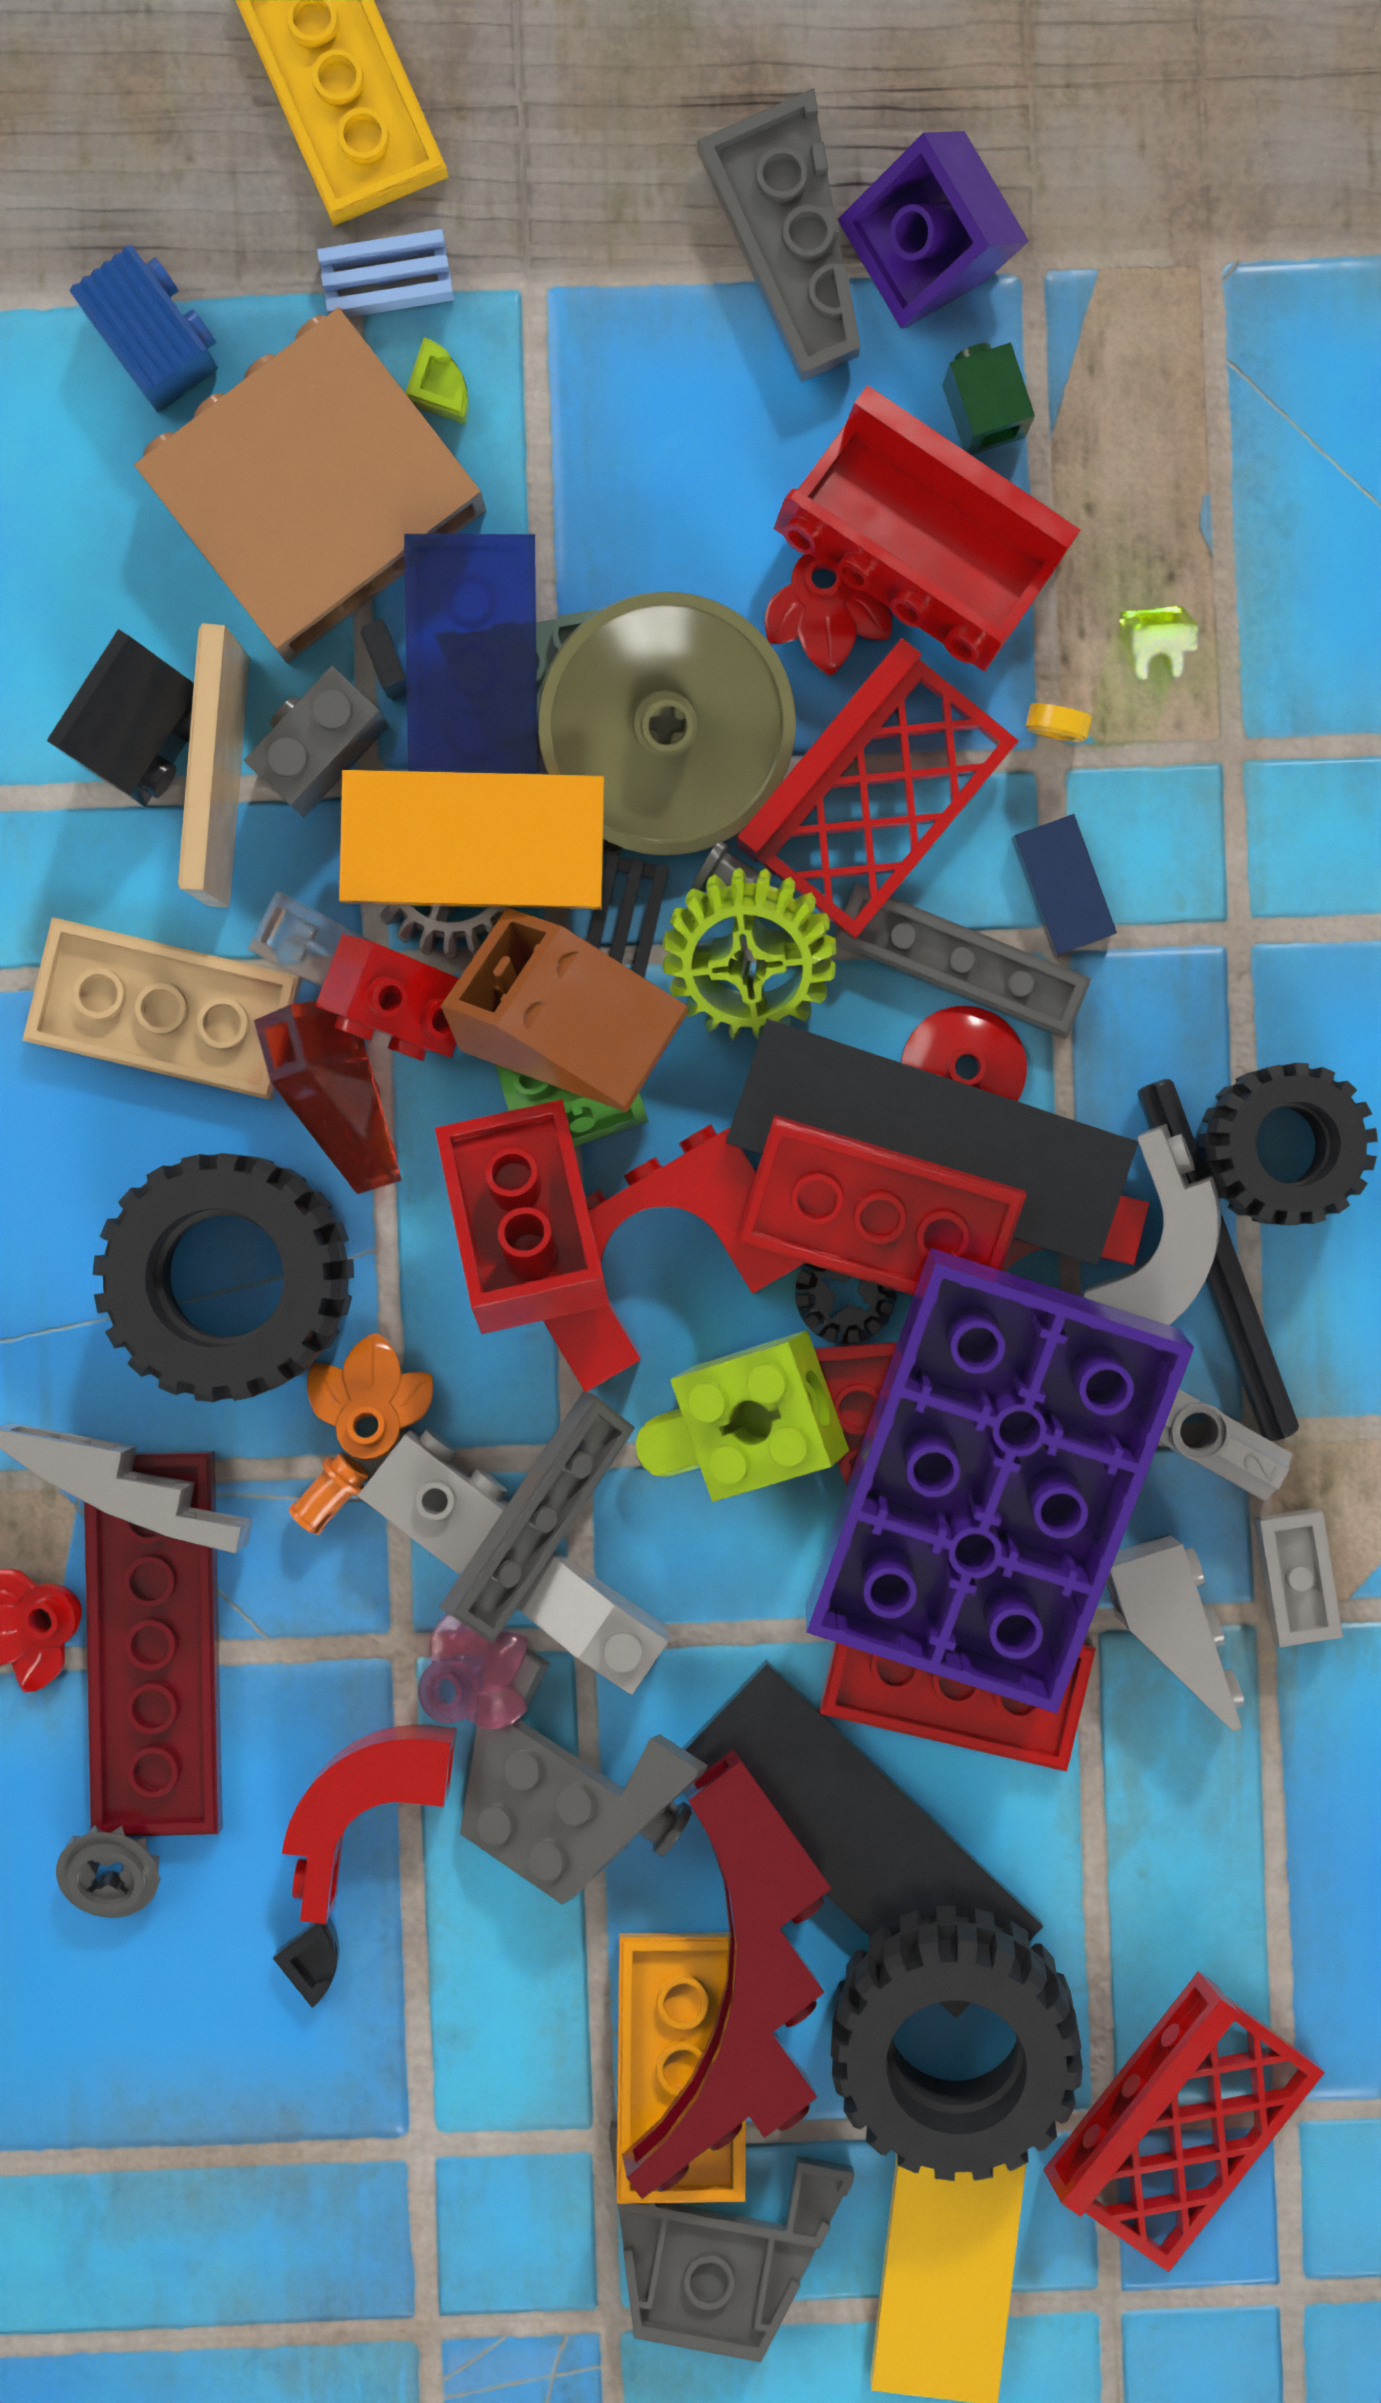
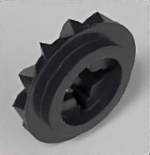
[795,1263,897,1344]

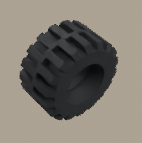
[1198,1063,1378,1226]

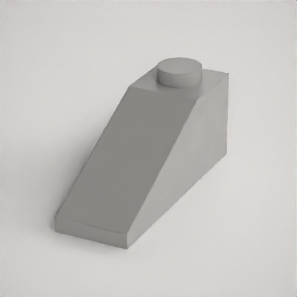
[517,1550,669,1695]

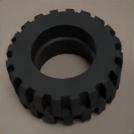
[92,1153,354,1402]
[830,1906,1083,2181]

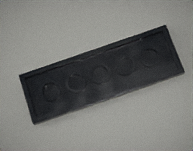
[725,1018,1138,1266]
[682,1660,1044,2018]

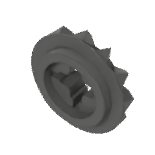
[56,1825,161,1918]

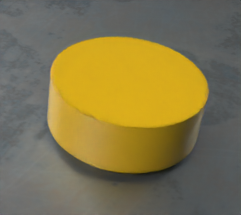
[1025,703,1093,742]

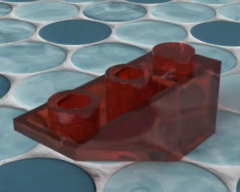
[254,1000,402,1195]

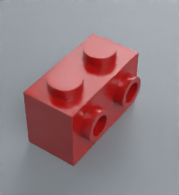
[315,933,459,1062]

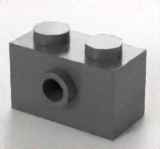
[243,666,389,818]

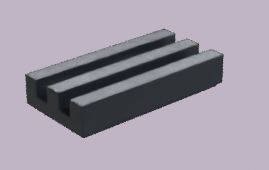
[587,853,669,978]

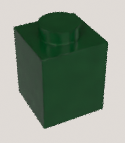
[942,342,1035,455]

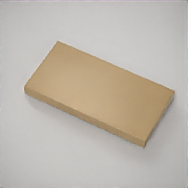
[178,623,250,908]
[22,917,303,1101]

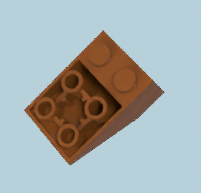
[441,908,689,1113]

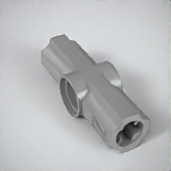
[1159,1389,1293,1501]

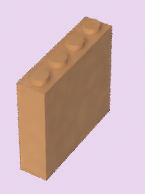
[134,307,486,664]

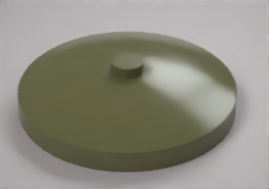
[537,591,796,855]

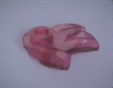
[418,1613,528,1729]

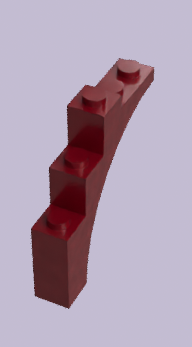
[622,1749,832,2199]

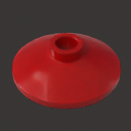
[901,1006,1027,1101]

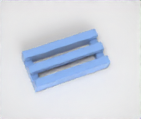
[317,229,455,318]

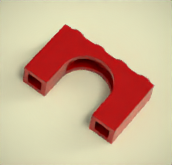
[543,1124,805,1393]

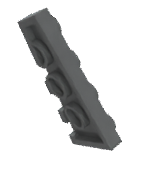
[697,88,860,382]

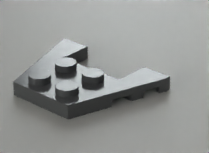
[460,1634,708,1905]
[609,2121,855,2362]

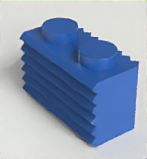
[69,245,218,413]

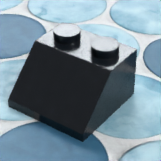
[46,629,194,807]

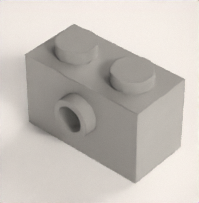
[357,1428,509,1575]

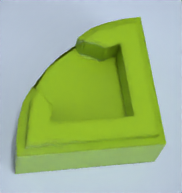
[405,337,469,425]

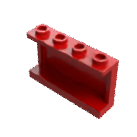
[773,385,1081,672]

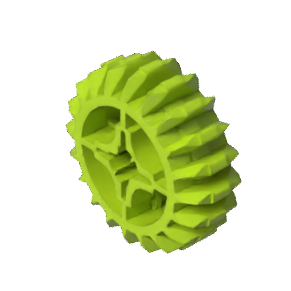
[662,867,837,1041]

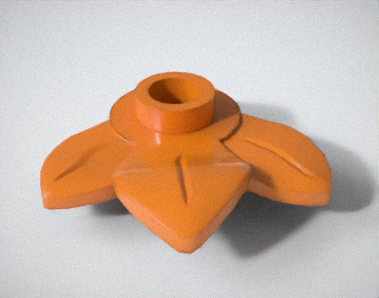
[307,1333,433,1461]

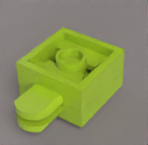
[636,1330,849,1502]

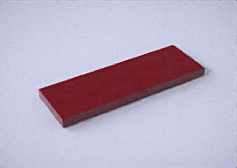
[84,1451,223,1836]

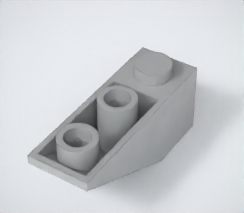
[1106,1535,1244,1732]

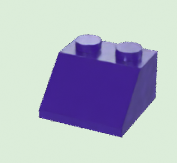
[838,131,1029,328]

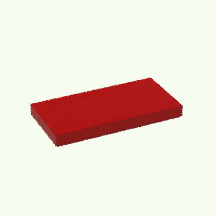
[736,1115,1027,1295]
[819,1642,1096,1772]

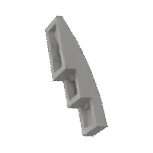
[0,1423,253,1554]

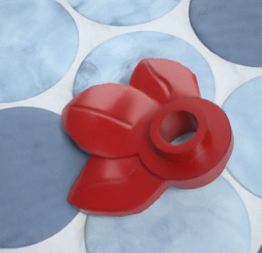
[765,554,892,676]
[0,1568,82,1693]

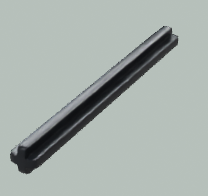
[1137,1079,1299,1441]

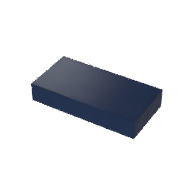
[1011,814,1117,957]

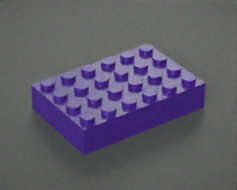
[805,1248,1194,1713]

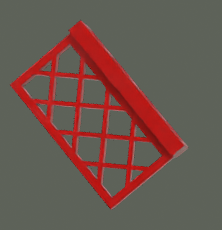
[737,638,1019,940]
[1043,1971,1325,2272]

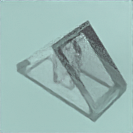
[248,891,371,987]

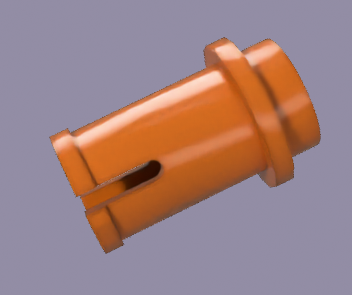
[288,1452,369,1535]

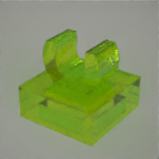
[1119,606,1198,680]

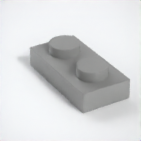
[1254,1508,1343,1648]

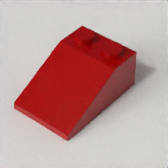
[435,1099,610,1334]

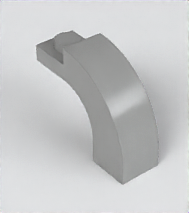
[1084,1124,1221,1325]

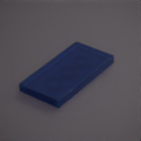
[404,534,538,774]

